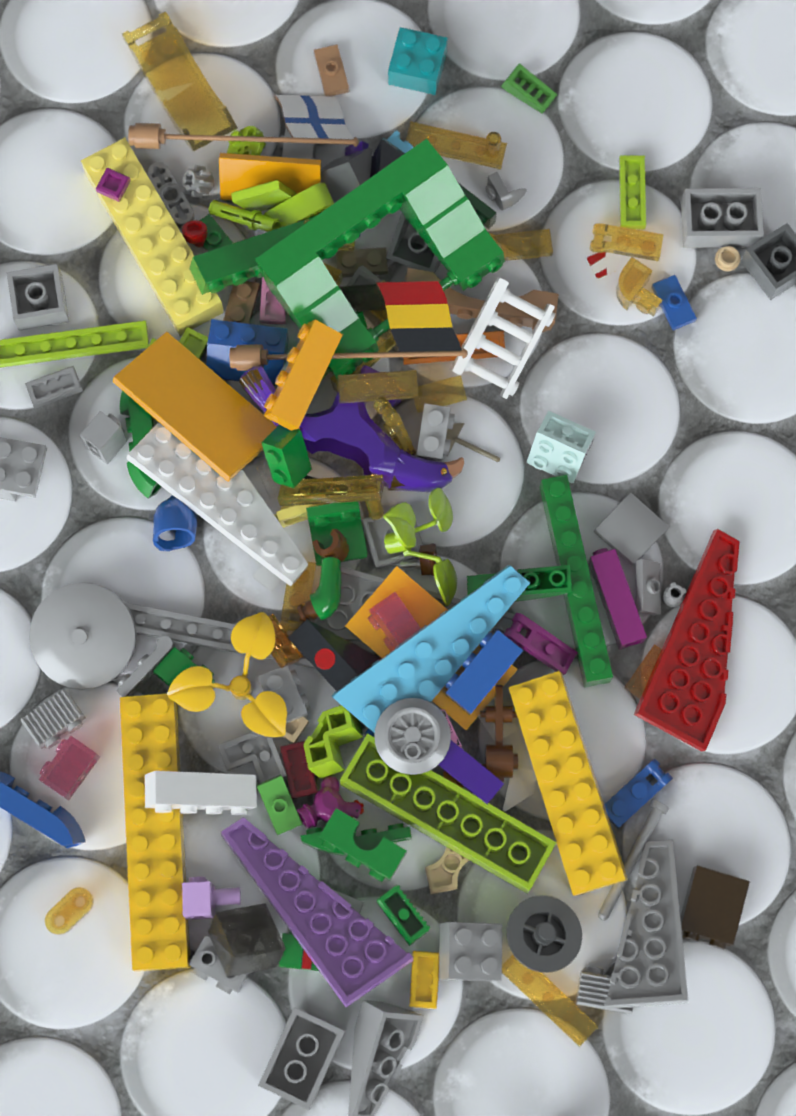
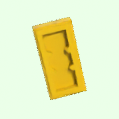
[409,951,439,1009]

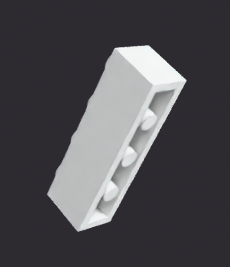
[145,771,257,815]

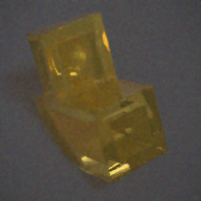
[616,257,662,317]

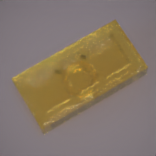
[411,375,467,413]

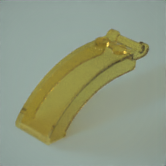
[122,11,238,152]

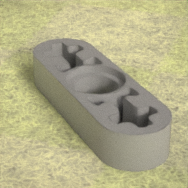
[147,162,194,229]

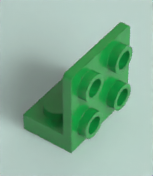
[306,499,368,566]

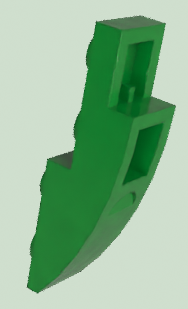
[467,565,572,602]
[301,823,412,857]

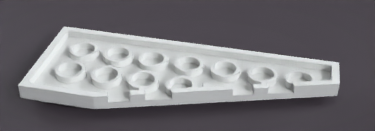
[127,422,309,586]

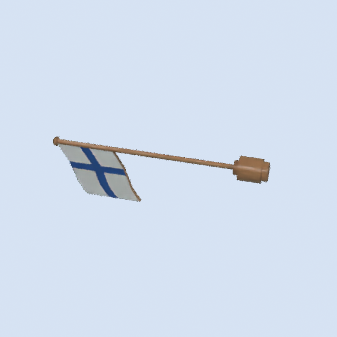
[128,95,359,149]

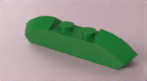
[120,390,162,499]

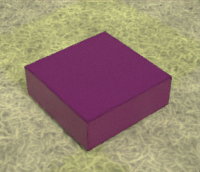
[95,167,131,202]

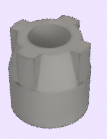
[663,582,686,607]

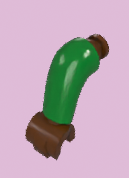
[297,529,349,622]

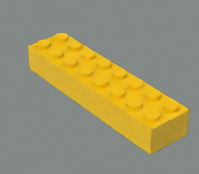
[508,671,628,896]

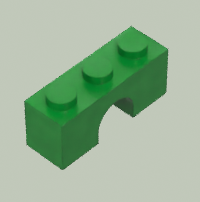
[319,808,407,882]

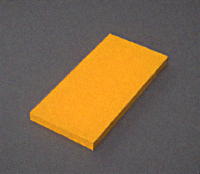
[113,332,276,482]
[345,566,518,730]

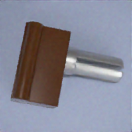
[399,543,437,576]

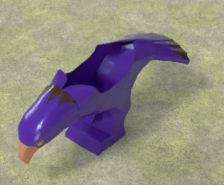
[239,365,464,492]

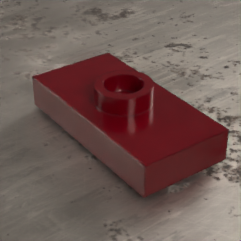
[280,740,318,799]

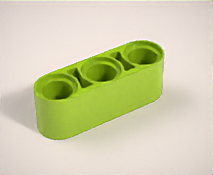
[263,183,334,228]

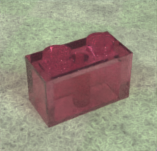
[367,592,421,652]
[39,735,100,801]

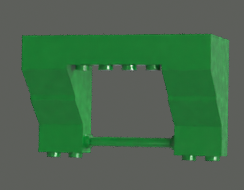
[255,138,505,380]

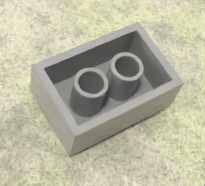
[681,188,764,248]
[258,1007,345,1110]

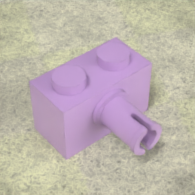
[182,877,241,920]

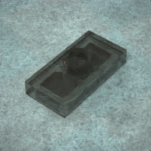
[338,284,386,311]

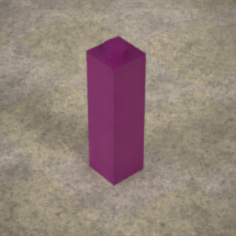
[588,548,647,650]

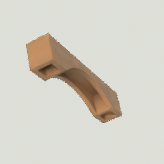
[404,268,559,332]

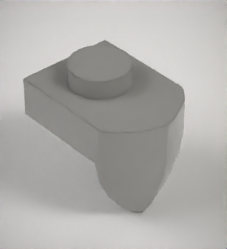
[485,172,527,210]

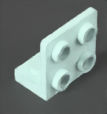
[527,411,596,483]

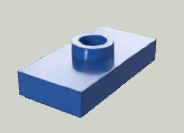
[651,275,697,331]

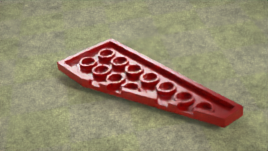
[634,529,740,752]

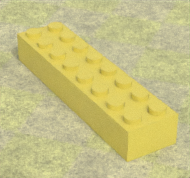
[81,138,224,336]

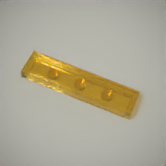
[502,954,598,1047]

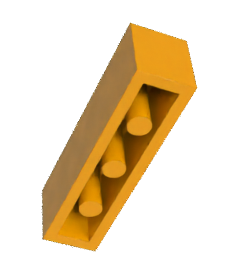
[264,319,343,431]

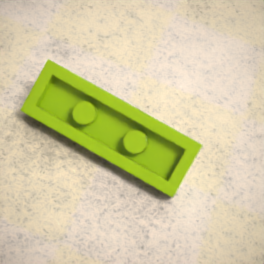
[619,155,646,229]

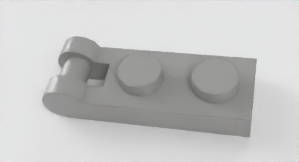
[116,636,175,697]

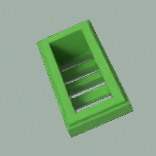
[501,63,557,114]

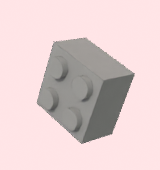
[6,264,69,331]
[439,922,502,981]

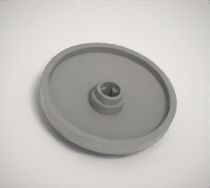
[29,583,137,689]

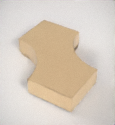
[425,847,470,895]

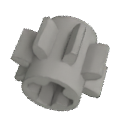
[183,165,214,198]

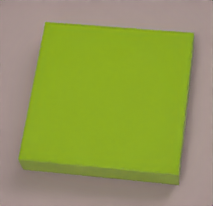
[231,180,297,212]

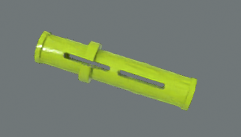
[209,200,281,232]

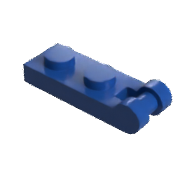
[604,759,673,829]

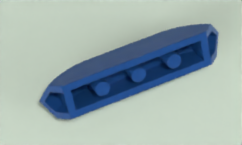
[0,772,86,849]

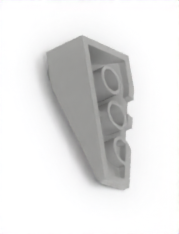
[348,1000,423,1116]

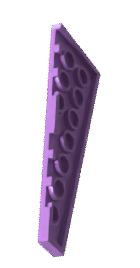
[221,817,413,1007]

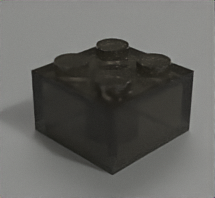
[208,903,286,977]

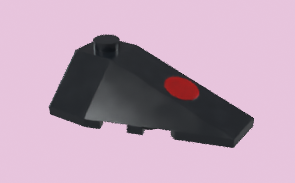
[288,619,382,691]

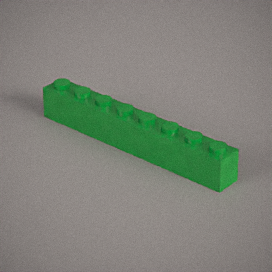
[539,475,613,688]

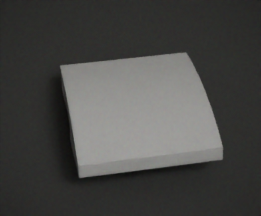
[594,493,669,566]

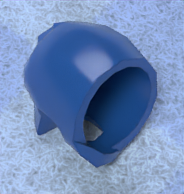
[153,495,197,551]

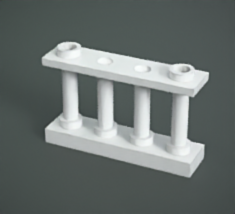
[450,278,555,399]

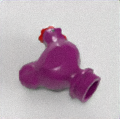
[297,776,364,829]

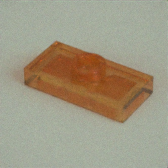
[268,614,303,669]
[624,644,662,699]

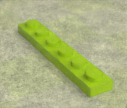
[0,320,149,368]

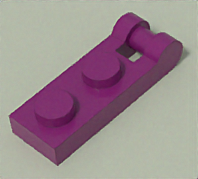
[504,612,578,675]

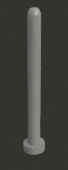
[598,799,669,921]

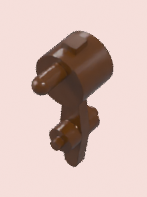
[480,685,518,782]

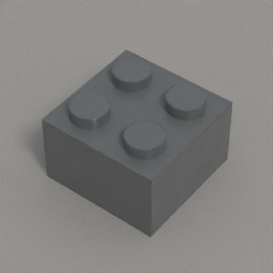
[741,223,796,300]

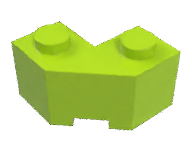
[303,705,364,779]

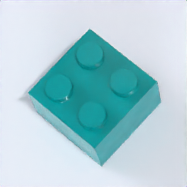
[388,27,448,95]

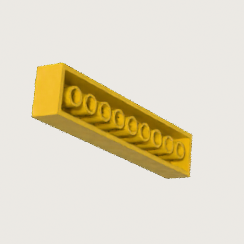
[120,694,191,972]

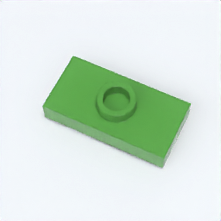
[256,774,302,835]

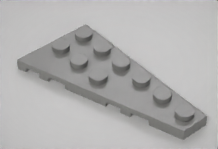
[604,840,689,1009]

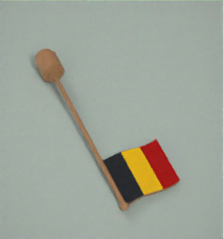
[229,281,468,371]

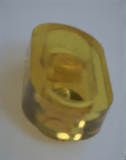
[45,887,94,935]

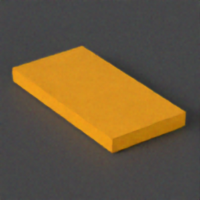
[219,153,321,200]

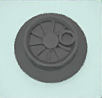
[506,896,582,973]

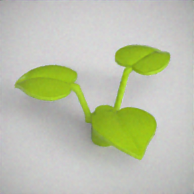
[383,488,457,607]

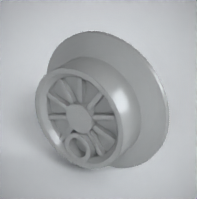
[374,698,451,775]

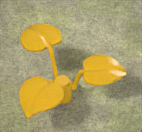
[167,612,287,737]

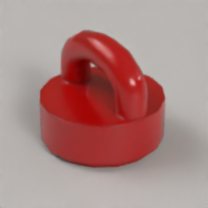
[182,220,208,248]

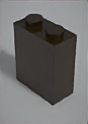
[680,865,750,950]

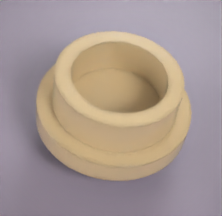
[715,246,741,271]

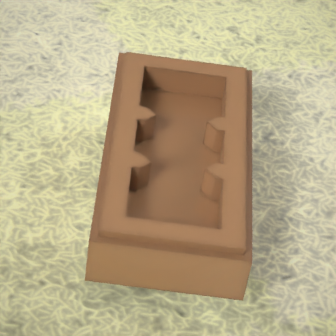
[314,44,349,96]

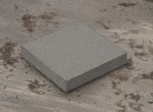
[361,505,423,570]

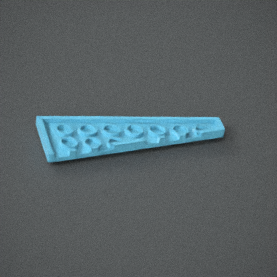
[331,565,530,733]

